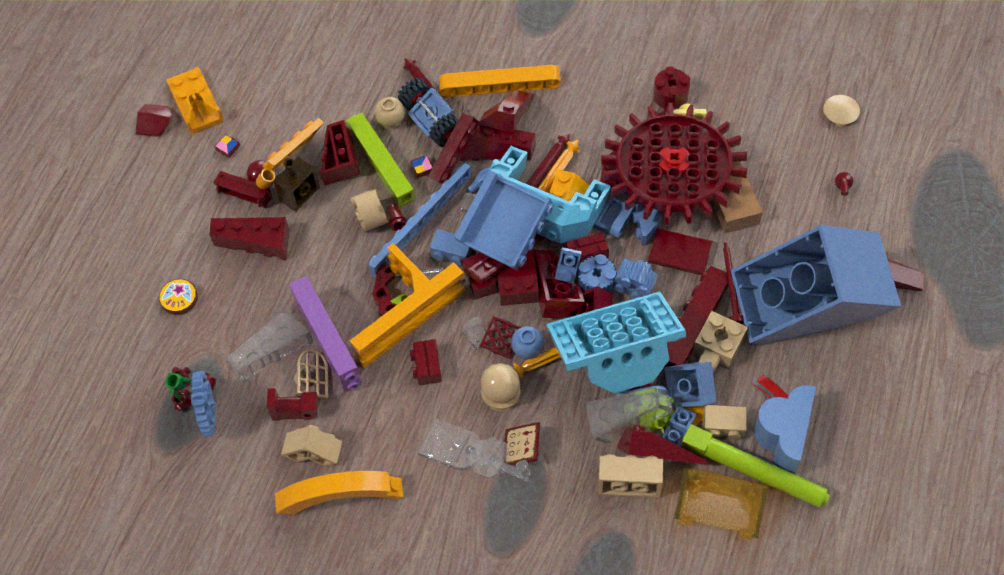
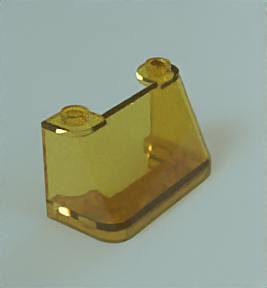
[674,467,769,540]

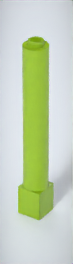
[681,424,830,508]

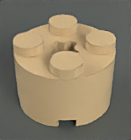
[350,189,388,232]

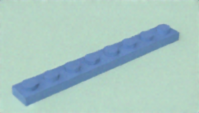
[369,163,471,277]

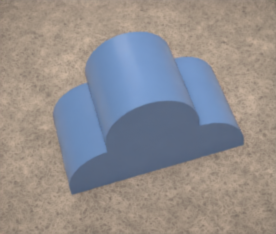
[754,385,816,474]

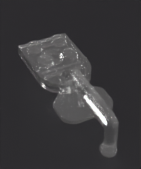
[418,418,532,482]

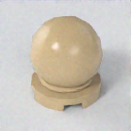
[480,363,521,412]

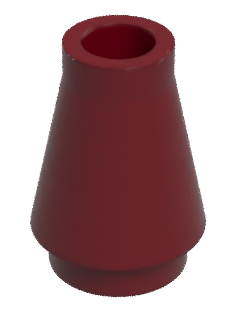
[387,204,407,231]

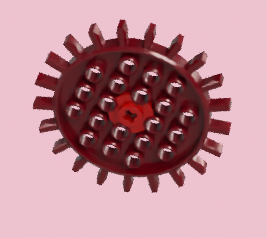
[601,103,748,224]

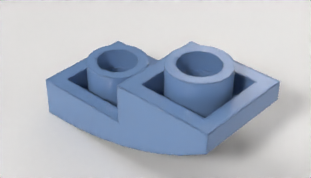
[662,406,696,447]

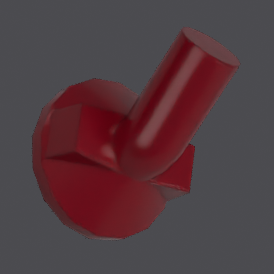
[835,172,854,196]

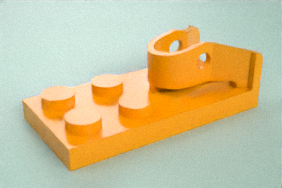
[166,67,224,135]

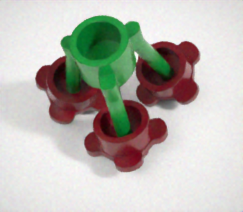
[165,367,216,412]

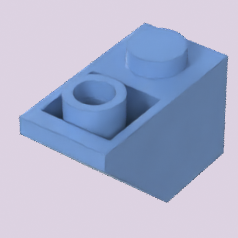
[632,204,662,246]
[555,247,582,283]

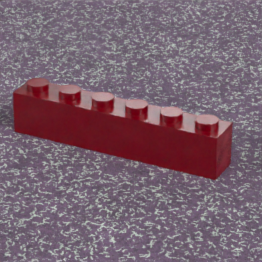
[664,265,728,368]

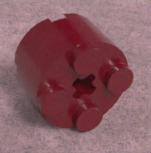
[653,66,690,109]

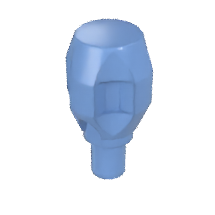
[468,166,491,193]

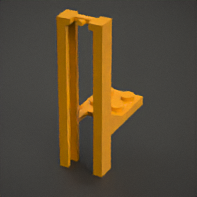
[350,243,466,368]

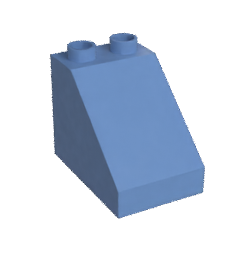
[731,225,901,344]

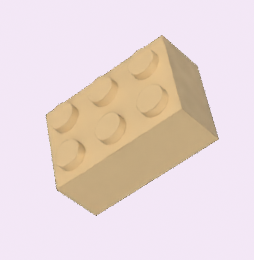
[598,454,663,498]

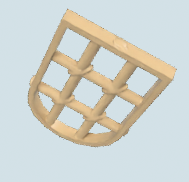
[297,350,328,399]

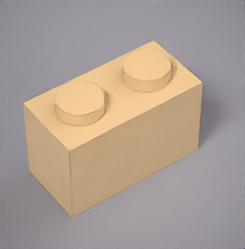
[703,405,746,439]

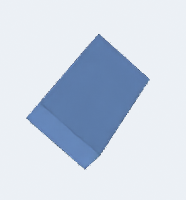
[594,197,625,235]

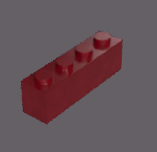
[459,125,536,161]

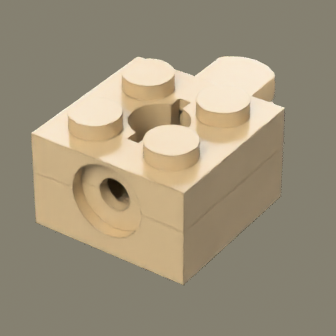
[693,311,748,372]

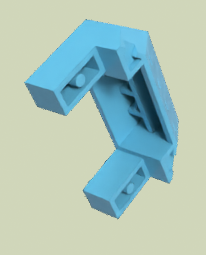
[490,146,611,243]

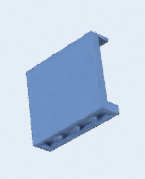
[454,170,553,271]

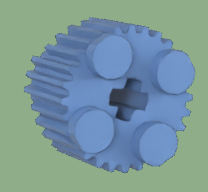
[578,254,616,292]
[614,259,658,299]

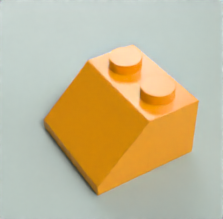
[549,169,590,202]

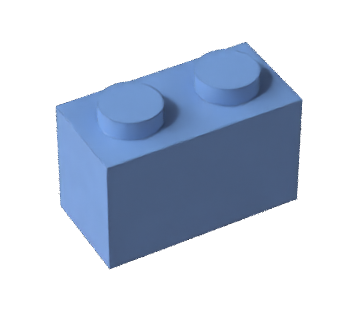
[430,229,473,266]

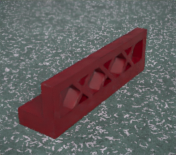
[428,113,480,184]

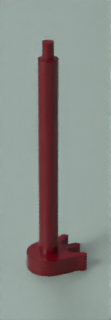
[723,242,744,324]

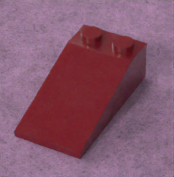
[498,248,539,306]

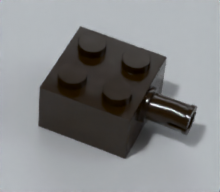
[273,157,320,212]

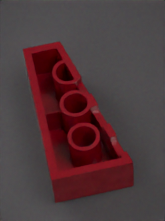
[209,217,289,260]

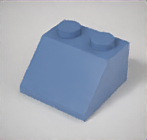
[665,362,717,407]

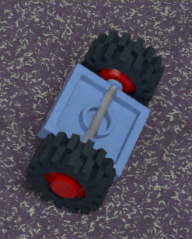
[397,78,458,148]

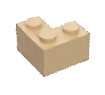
[281,425,342,467]

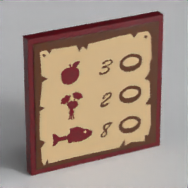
[503,422,540,468]

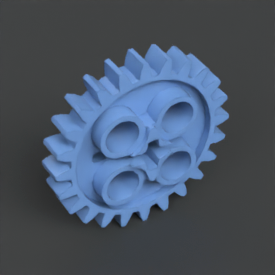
[191,371,216,437]

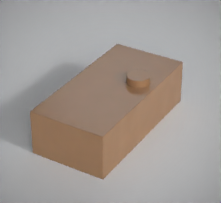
[709,161,763,234]

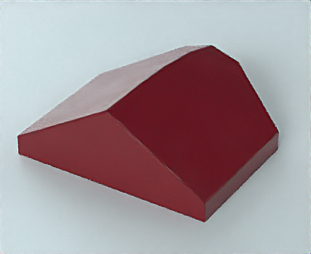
[135,104,172,137]

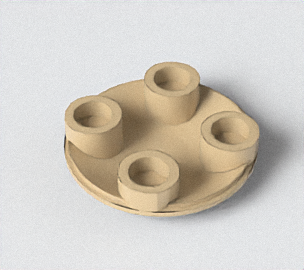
[823,95,860,127]

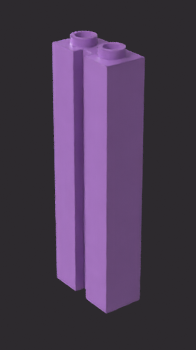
[289,276,362,393]

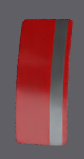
[753,375,789,399]

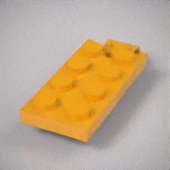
[256,118,323,189]

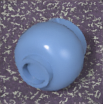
[511,326,544,360]

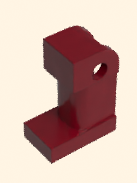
[266,388,318,421]

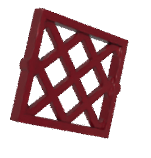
[480,316,521,359]

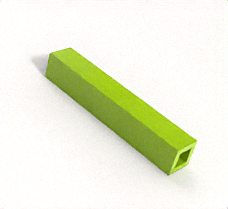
[346,112,415,207]

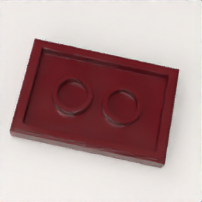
[648,228,712,275]

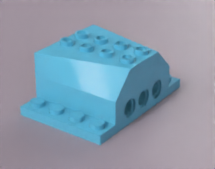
[547,292,686,393]

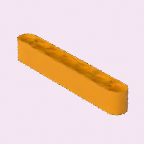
[439,65,561,97]

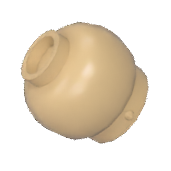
[375,97,405,129]

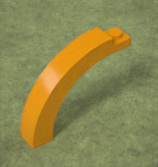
[275,471,403,515]

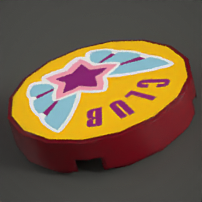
[159,279,198,315]

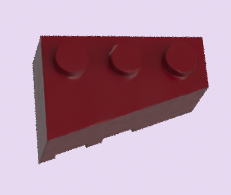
[319,120,360,186]

